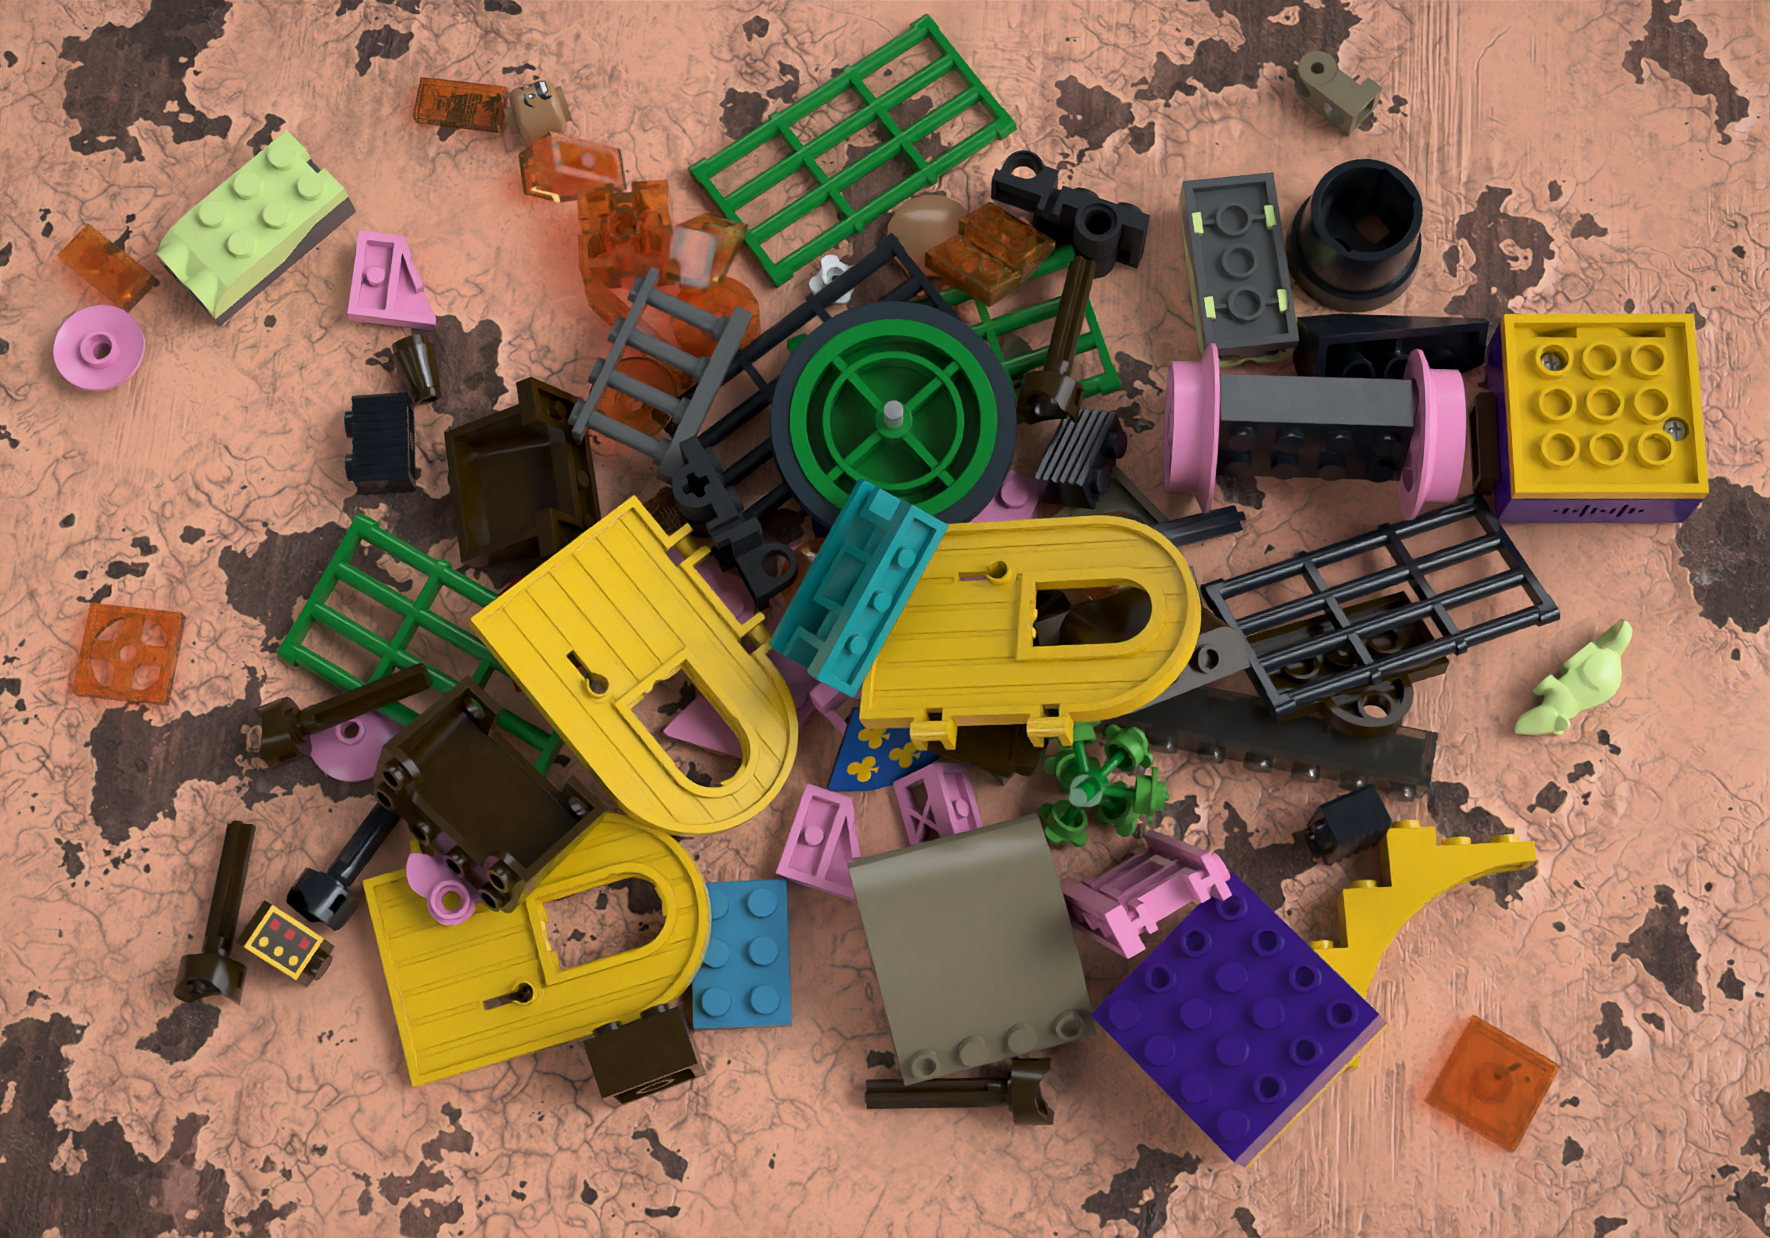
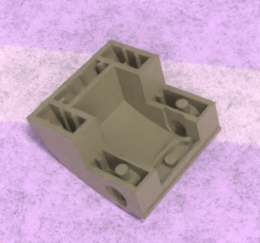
[847,813,1097,1086]

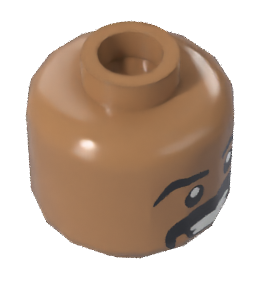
[503,80,572,144]

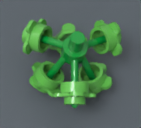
[1038,721,1169,847]

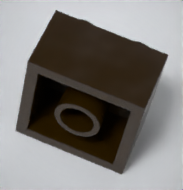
[583,1003,707,1109]

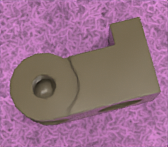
[1294,51,1382,136]

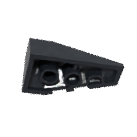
[1293,314,1489,380]

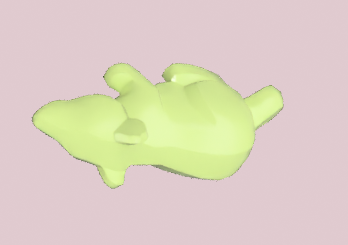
[1514,619,1633,736]

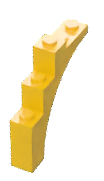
[1307,820,1537,1073]

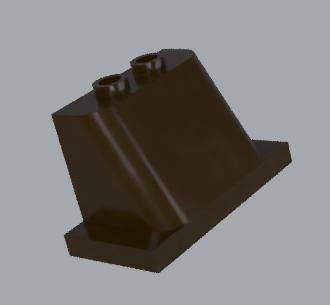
[444,377,602,568]
[1033,566,1250,716]

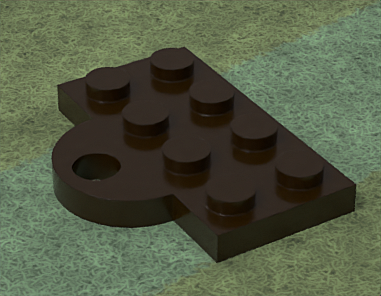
[1244,591,1449,738]

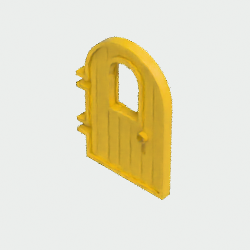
[468,495,798,837]
[859,515,1201,751]
[362,813,712,1088]

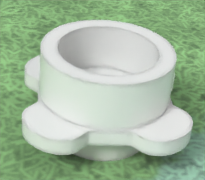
[809,255,854,305]

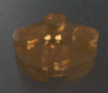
[670,273,761,359]

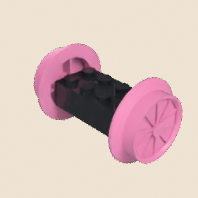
[1163,343,1466,520]

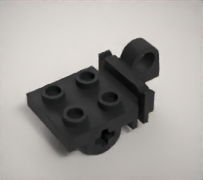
[991,150,1150,279]
[672,435,798,611]

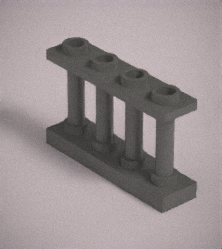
[568,267,753,486]

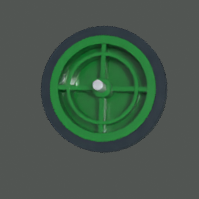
[769,301,1017,531]

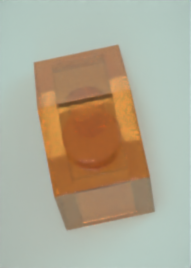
[518,131,627,203]
[665,213,748,294]

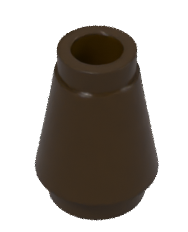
[391,334,442,405]

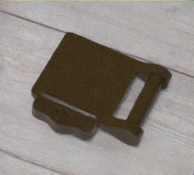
[927,713,1049,778]

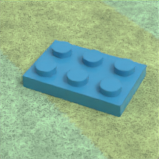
[692,879,792,1031]

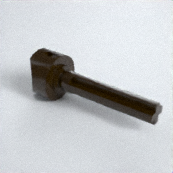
[1016,256,1097,425]
[253,662,433,769]
[173,820,256,1005]
[865,1057,1054,1126]

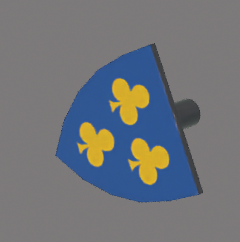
[826,707,940,792]

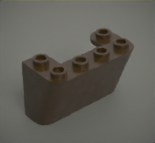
[373,675,608,913]

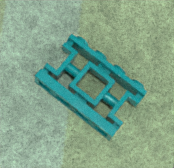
[769,479,949,698]

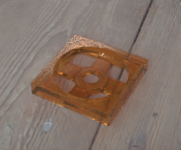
[72,603,186,706]

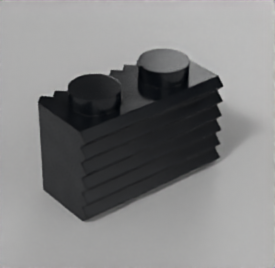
[344,392,416,496]
[1032,408,1128,510]
[1304,783,1393,866]

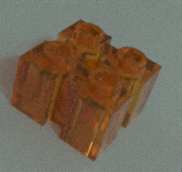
[577,179,676,290]

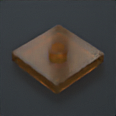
[1424,1014,1561,1153]

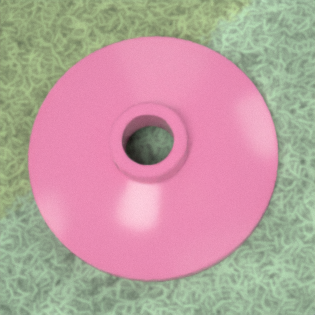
[53,305,145,391]
[310,692,402,782]

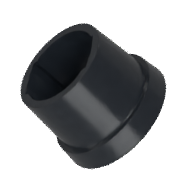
[1285,159,1423,312]

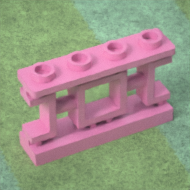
[1060,829,1232,959]

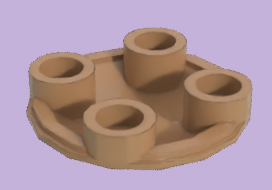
[887,195,976,279]

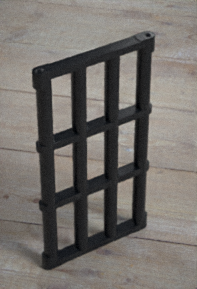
[651,233,962,526]
[1200,492,1560,719]

